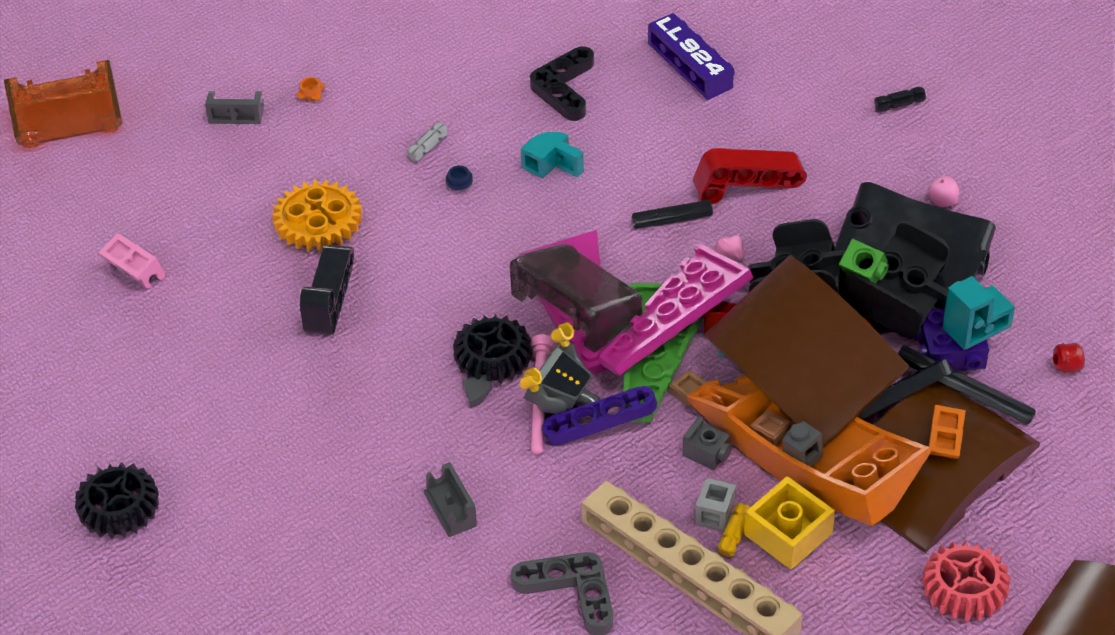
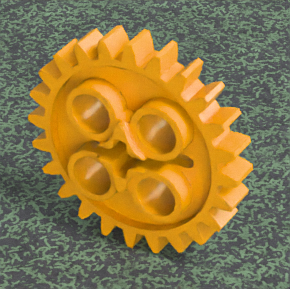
[272,179,363,252]

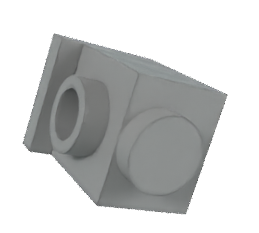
[695,478,736,532]

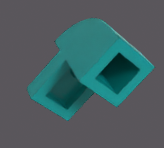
[520,132,584,179]

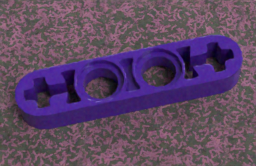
[542,386,657,445]

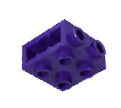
[914,309,989,371]

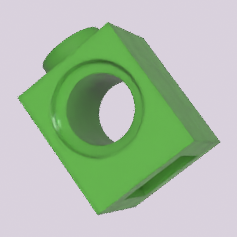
[839,238,889,284]

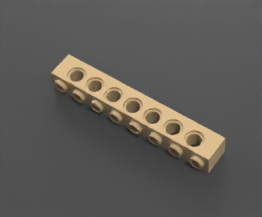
[581,481,803,635]

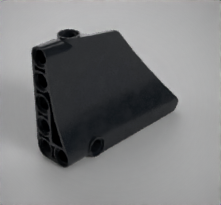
[834,182,996,335]

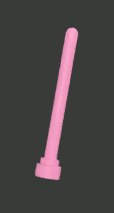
[530,334,554,455]

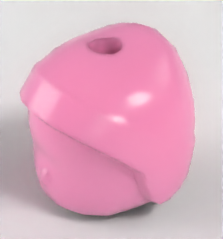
[929,176,959,207]
[715,235,745,263]

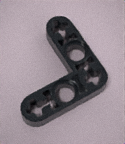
[530,46,594,121]

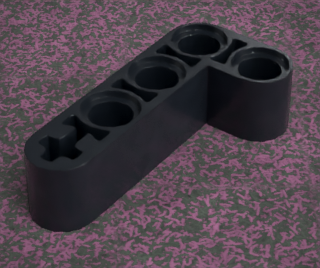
[300,245,354,334]

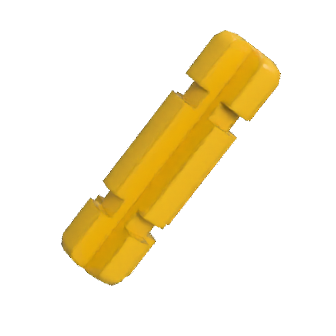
[718,503,750,558]

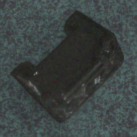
[510,244,642,353]

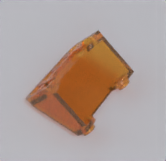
[4,60,123,148]

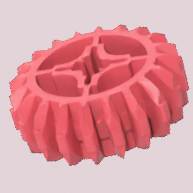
[922,541,1010,623]

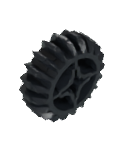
[453,314,532,384]
[75,462,159,539]

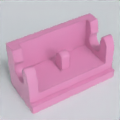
[99,233,166,289]

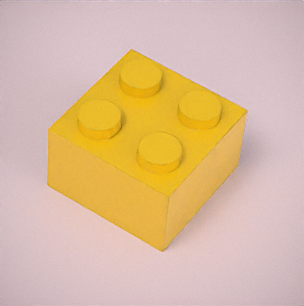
[744,476,835,570]

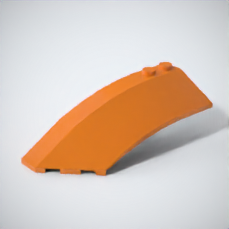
[686,375,931,526]

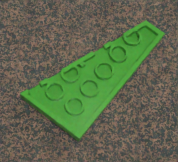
[623,283,704,422]

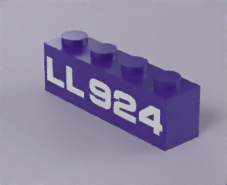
[648,13,735,100]

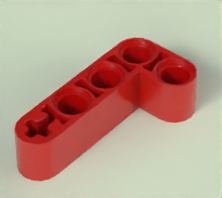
[693,148,807,205]

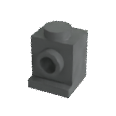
[683,417,732,470]
[782,421,823,467]

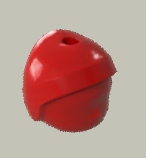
[1052,343,1085,373]

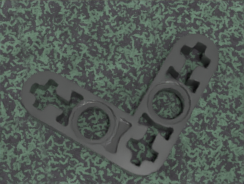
[511,552,613,635]

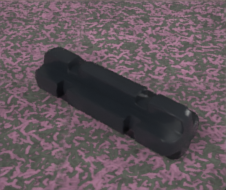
[874,87,926,112]

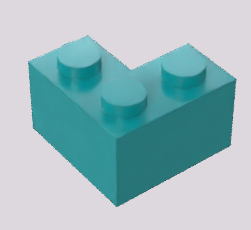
[943,276,1015,350]

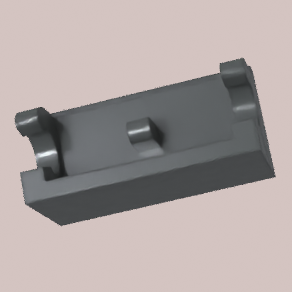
[205,91,264,124]
[424,462,477,537]

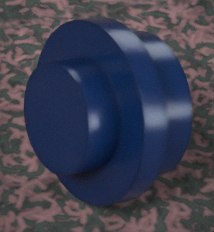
[446,165,473,190]

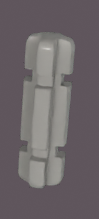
[406,122,448,162]

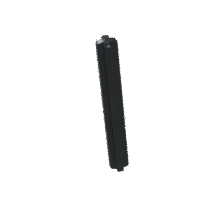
[898,345,1036,425]

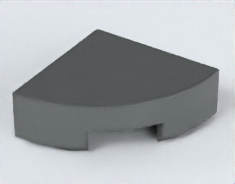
[462,374,492,408]

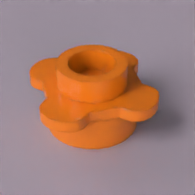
[296,77,325,101]

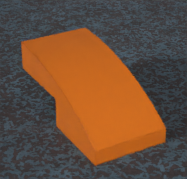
[928,405,966,459]

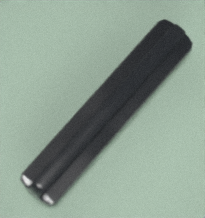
[631,200,713,229]

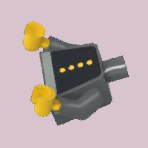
[520,323,600,414]

